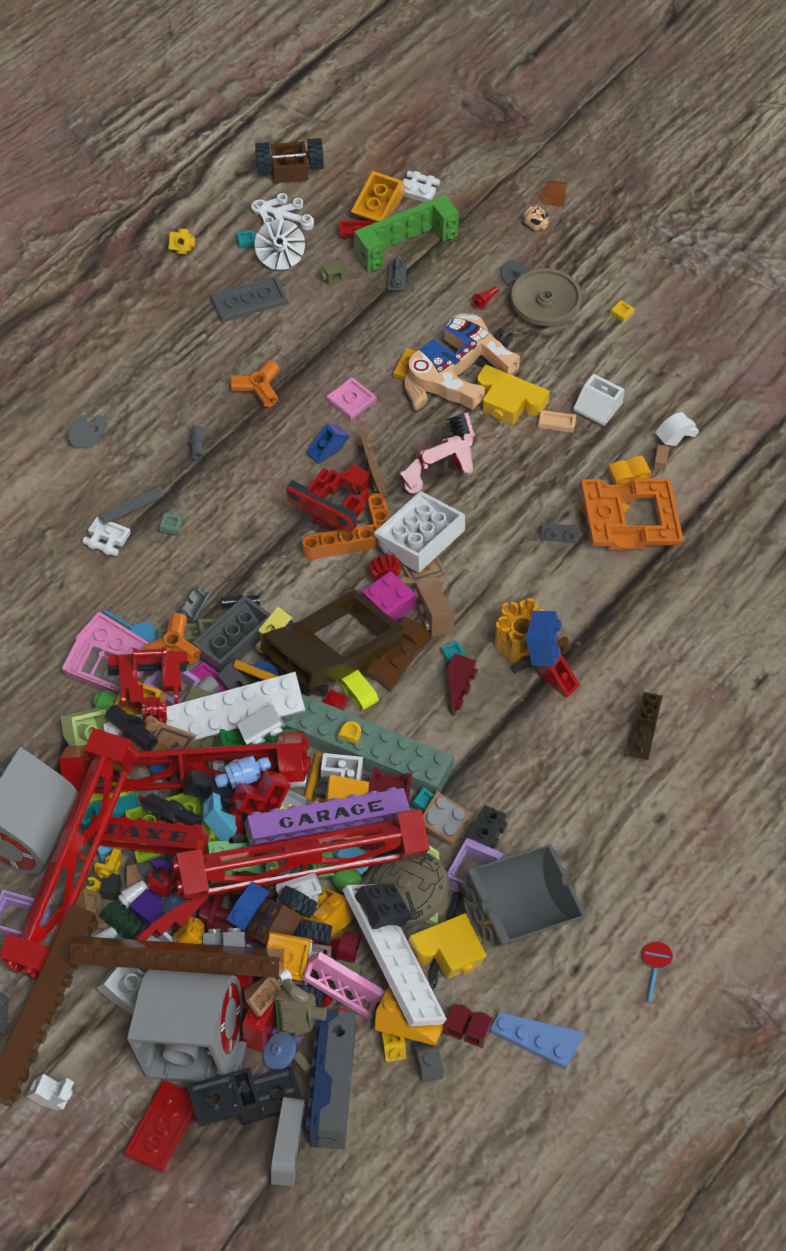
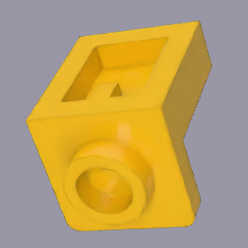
[94,848,123,879]
[381,1032,407,1062]

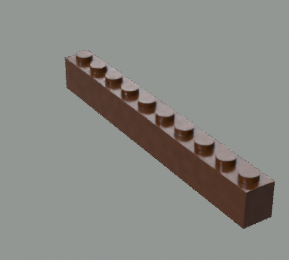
[0,905,98,1107]
[70,936,284,978]

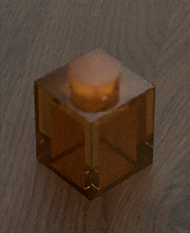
[541,180,567,207]

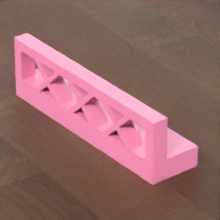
[302,952,386,1019]

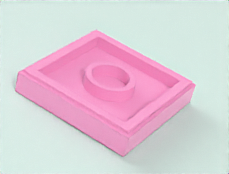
[326,377,377,420]

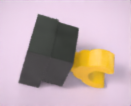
[85,874,122,901]

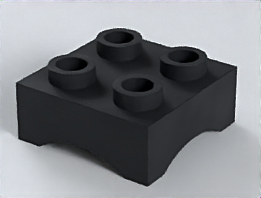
[355,883,412,929]

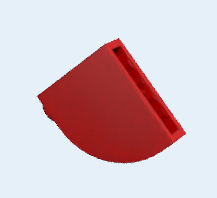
[242,1000,277,1053]

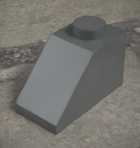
[412,1042,443,1083]

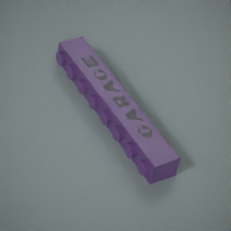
[244,787,410,846]

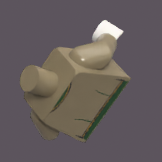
[275,970,327,1037]

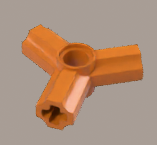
[231,360,280,408]
[143,613,201,665]

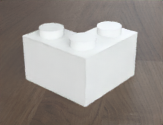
[321,753,363,780]

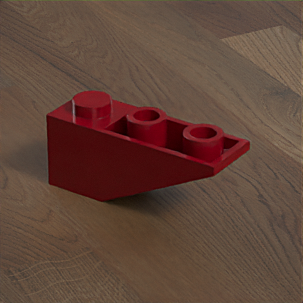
[447,653,478,716]

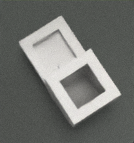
[655,412,699,446]
[26,1074,74,1110]

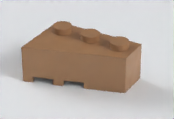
[413,577,455,638]

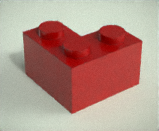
[231,770,291,814]

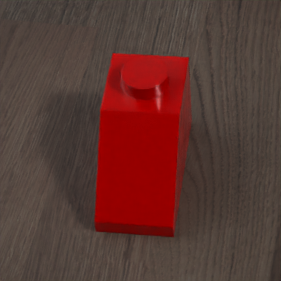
[536,655,580,697]

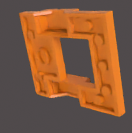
[580,479,684,550]

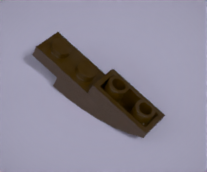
[629,692,663,760]

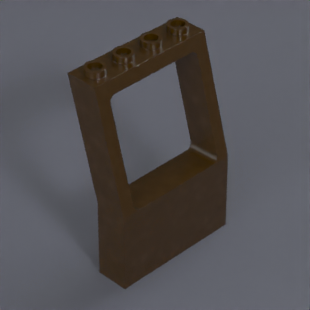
[260,589,404,690]

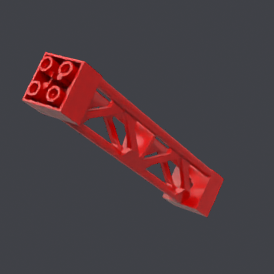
[0,728,138,980]
[59,731,311,794]
[171,809,430,901]

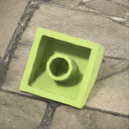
[61,708,107,746]

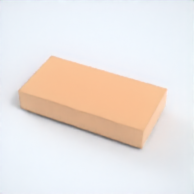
[538,410,576,433]

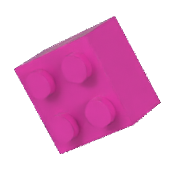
[362,571,416,621]

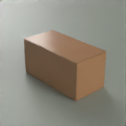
[654,445,669,471]

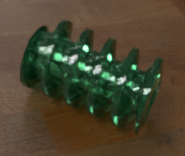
[99,899,144,940]

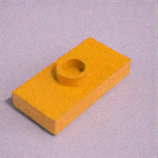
[393,348,417,381]

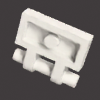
[403,171,440,202]
[82,516,131,556]

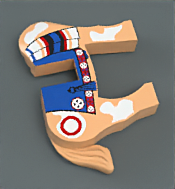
[405,313,520,411]

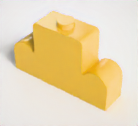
[477,364,550,424]
[408,913,486,979]

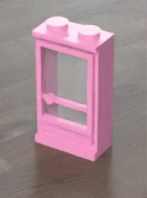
[61,636,144,694]

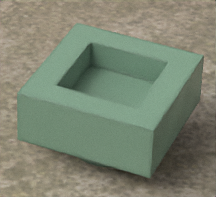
[160,513,183,535]

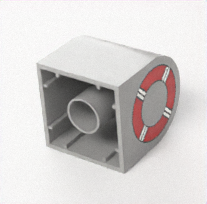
[0,747,78,875]
[127,969,242,1082]

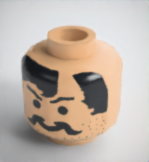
[523,206,549,232]

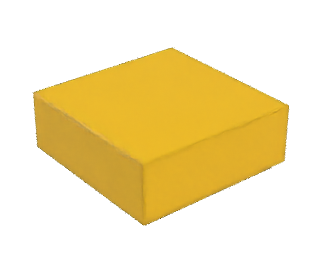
[610,300,635,323]

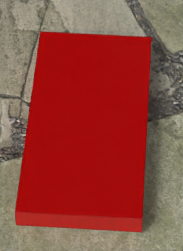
[124,1080,195,1173]

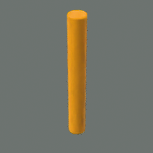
[304,753,323,803]

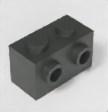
[467,805,508,850]

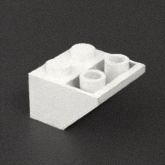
[573,374,625,426]
[237,704,285,745]

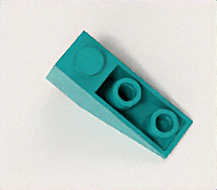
[82,794,142,830]

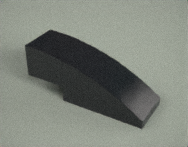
[182,769,236,810]

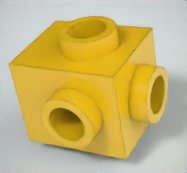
[169,229,195,254]

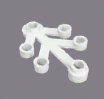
[251,193,314,232]

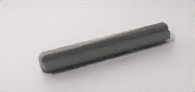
[99,487,163,524]

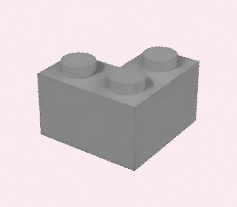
[203,928,246,947]

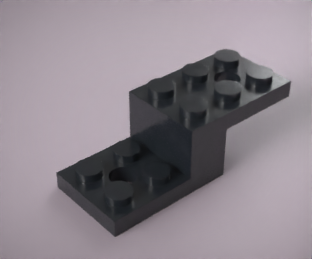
[187,1066,302,1127]

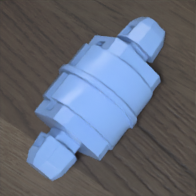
[214,755,271,789]

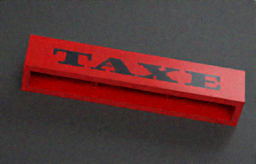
[88,815,210,855]

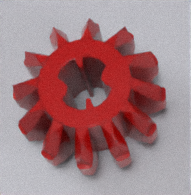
[369,553,401,581]

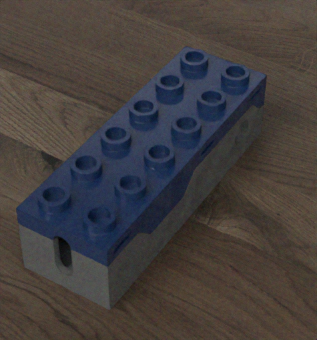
[306,1008,356,1150]

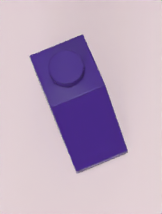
[129,889,163,926]

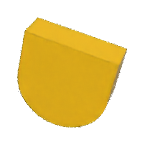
[338,721,361,744]

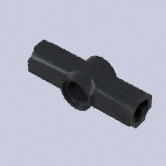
[105,704,158,751]
[142,793,203,826]

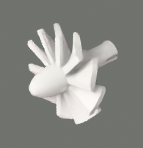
[255,219,305,270]

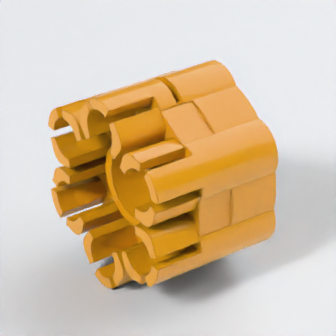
[494,598,545,664]

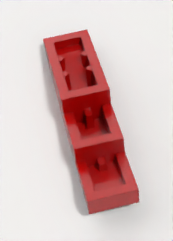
[132,896,208,940]

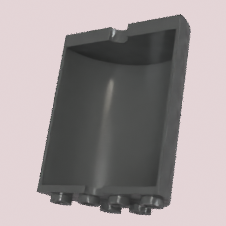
[463,844,586,947]

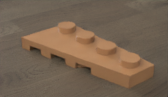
[358,429,388,497]

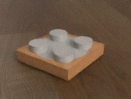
[423,791,470,846]

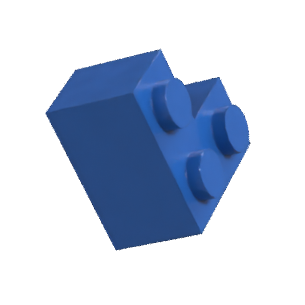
[526,611,561,666]

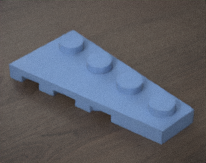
[490,1012,585,1070]

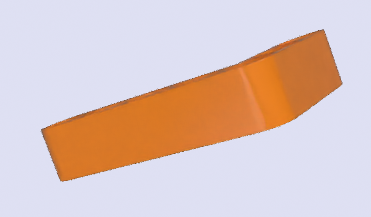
[302,493,390,559]

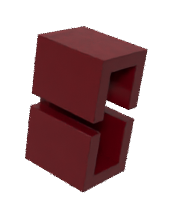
[443,1003,493,1049]

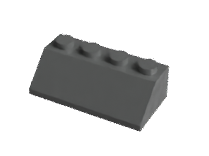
[192,595,271,672]

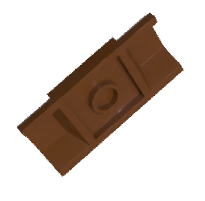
[359,616,430,692]

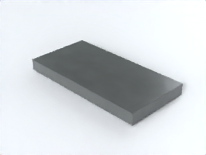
[210,275,288,323]

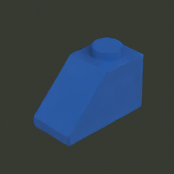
[307,423,350,464]
[227,881,270,930]

